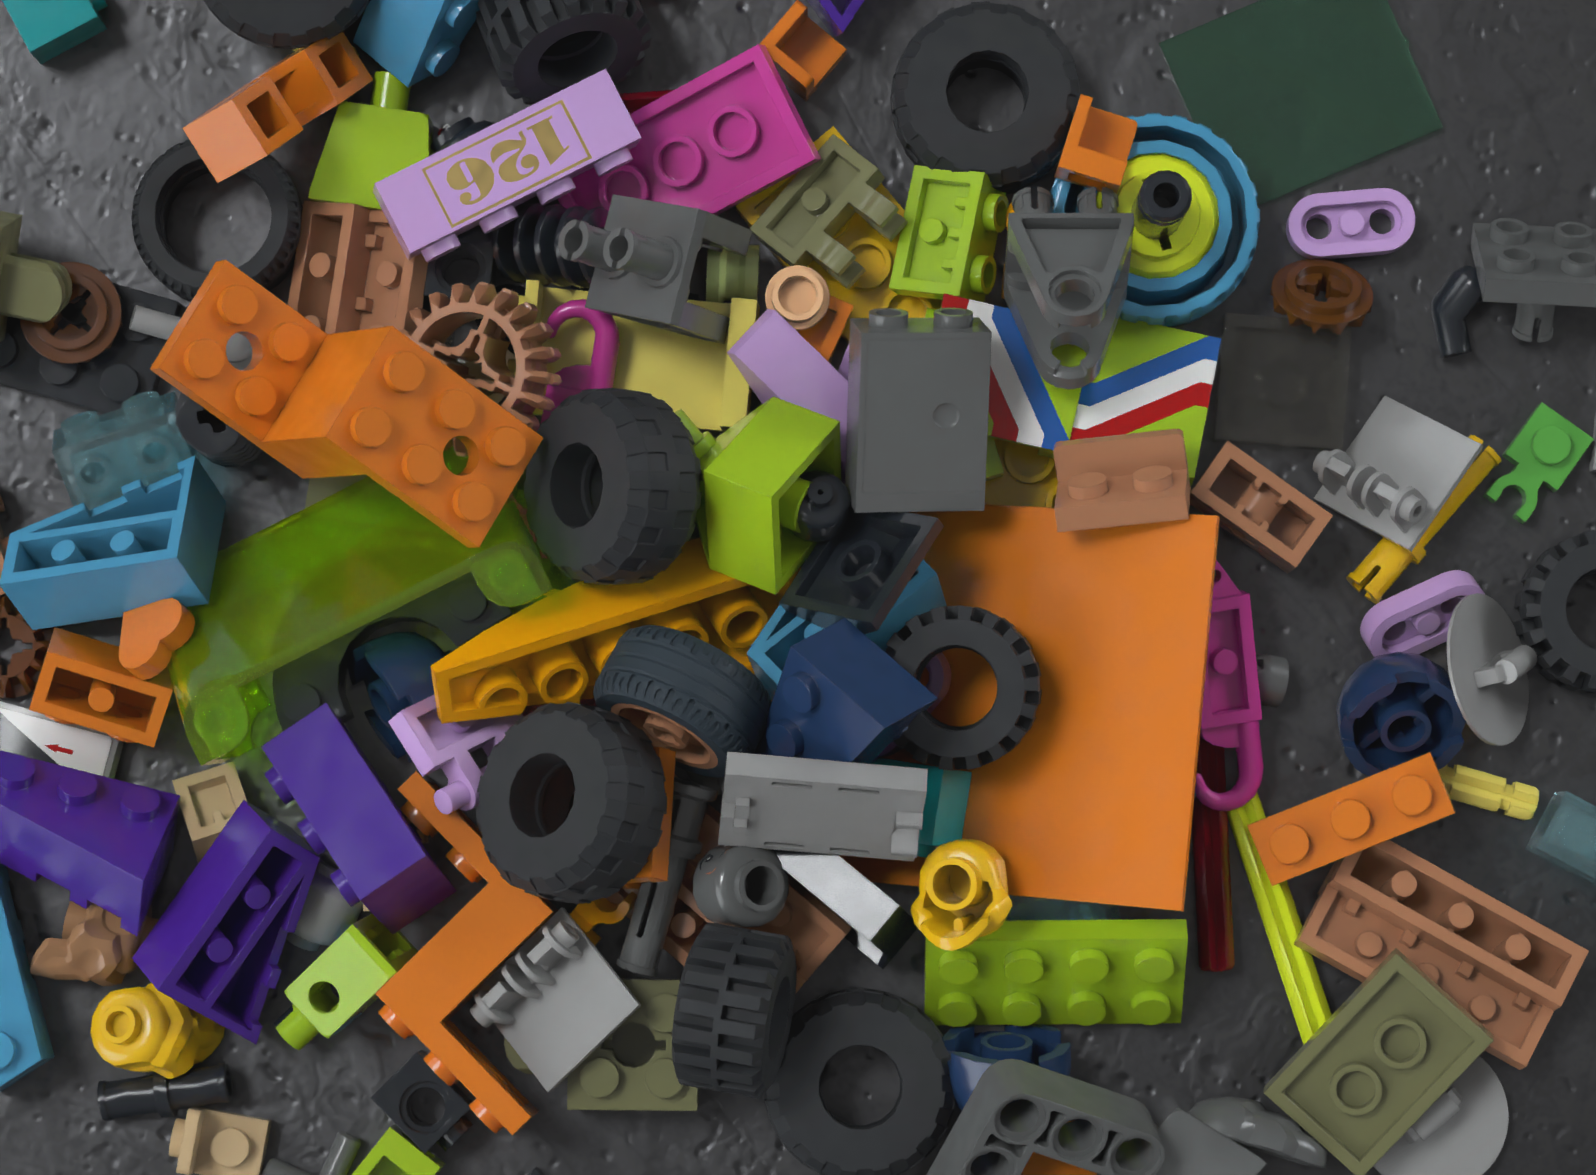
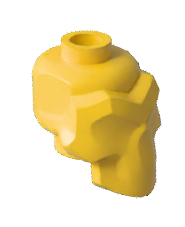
[910,838,1013,951]
[90,983,225,1079]

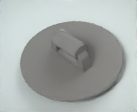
[1447,593,1537,746]
[1373,1056,1509,1175]

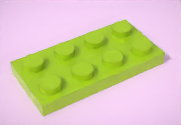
[924,919,1188,1027]

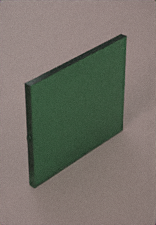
[1159,0,1443,206]

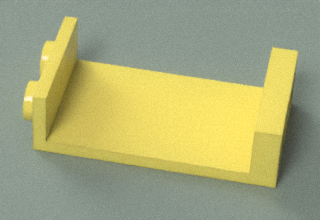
[506,279,760,432]

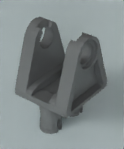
[1003,187,1134,389]
[558,194,752,344]

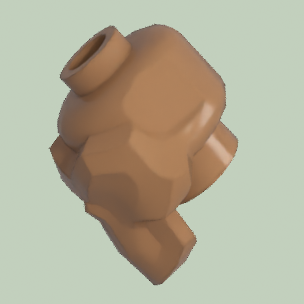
[30,901,159,986]

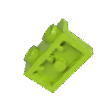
[889,165,1009,302]

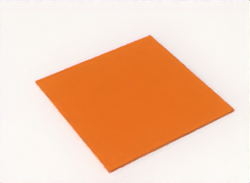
[839,504,1220,911]

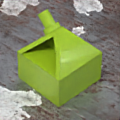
[675,396,842,595]

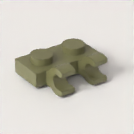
[750,134,908,290]

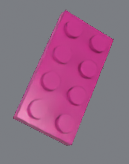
[558,44,821,215]

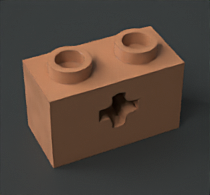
[1190,441,1333,574]

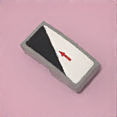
[0,701,124,779]

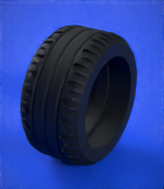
[131,139,303,301]

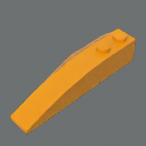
[430,537,801,724]

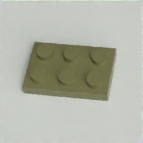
[1264,948,1494,1175]

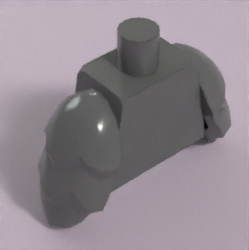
[1127,1096,1328,1175]

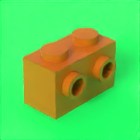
[29,627,178,748]

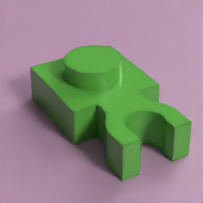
[1483,402,1594,524]

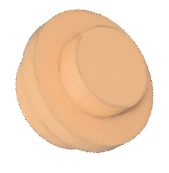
[765,265,830,331]

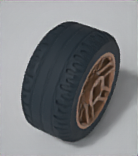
[593,625,772,778]

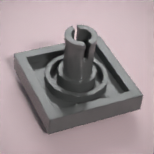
[1470,218,1596,343]

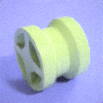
[706,245,760,303]

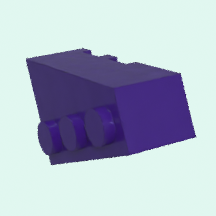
[261,703,457,935]
[0,750,180,936]
[132,800,320,1044]

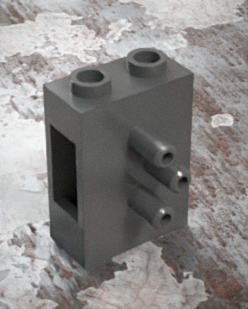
[845,308,992,513]

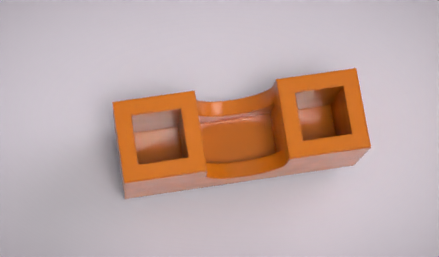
[182,32,373,183]
[1247,752,1456,886]

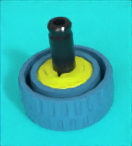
[1051,113,1260,328]

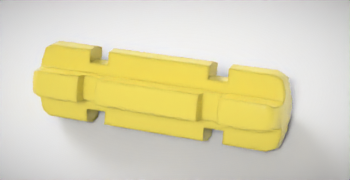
[1439,764,1539,820]

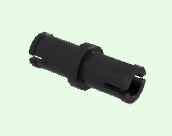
[97,1062,234,1121]

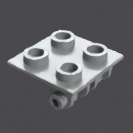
[1313,396,1483,552]
[470,907,641,1093]

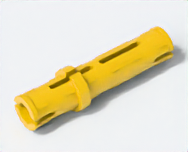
[1346,434,1501,604]

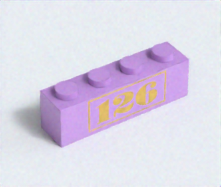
[373,69,641,263]

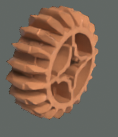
[399,282,563,457]

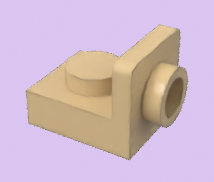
[172,761,247,864]
[169,1106,272,1175]

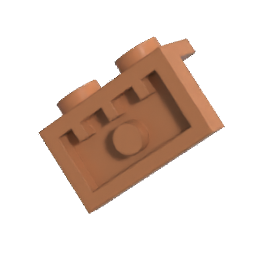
[1053,429,1191,532]

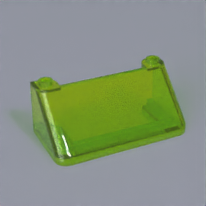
[167,446,567,766]

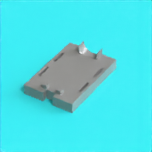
[718,752,928,862]

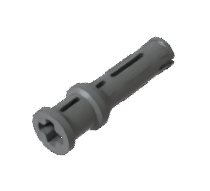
[616,776,719,976]

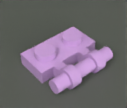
[388,695,523,814]

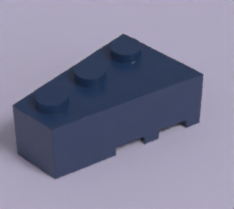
[755,618,938,764]

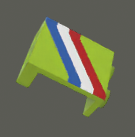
[925,293,1087,459]
[1070,316,1222,486]

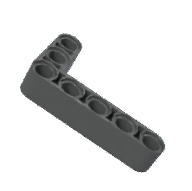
[927,1059,1165,1175]

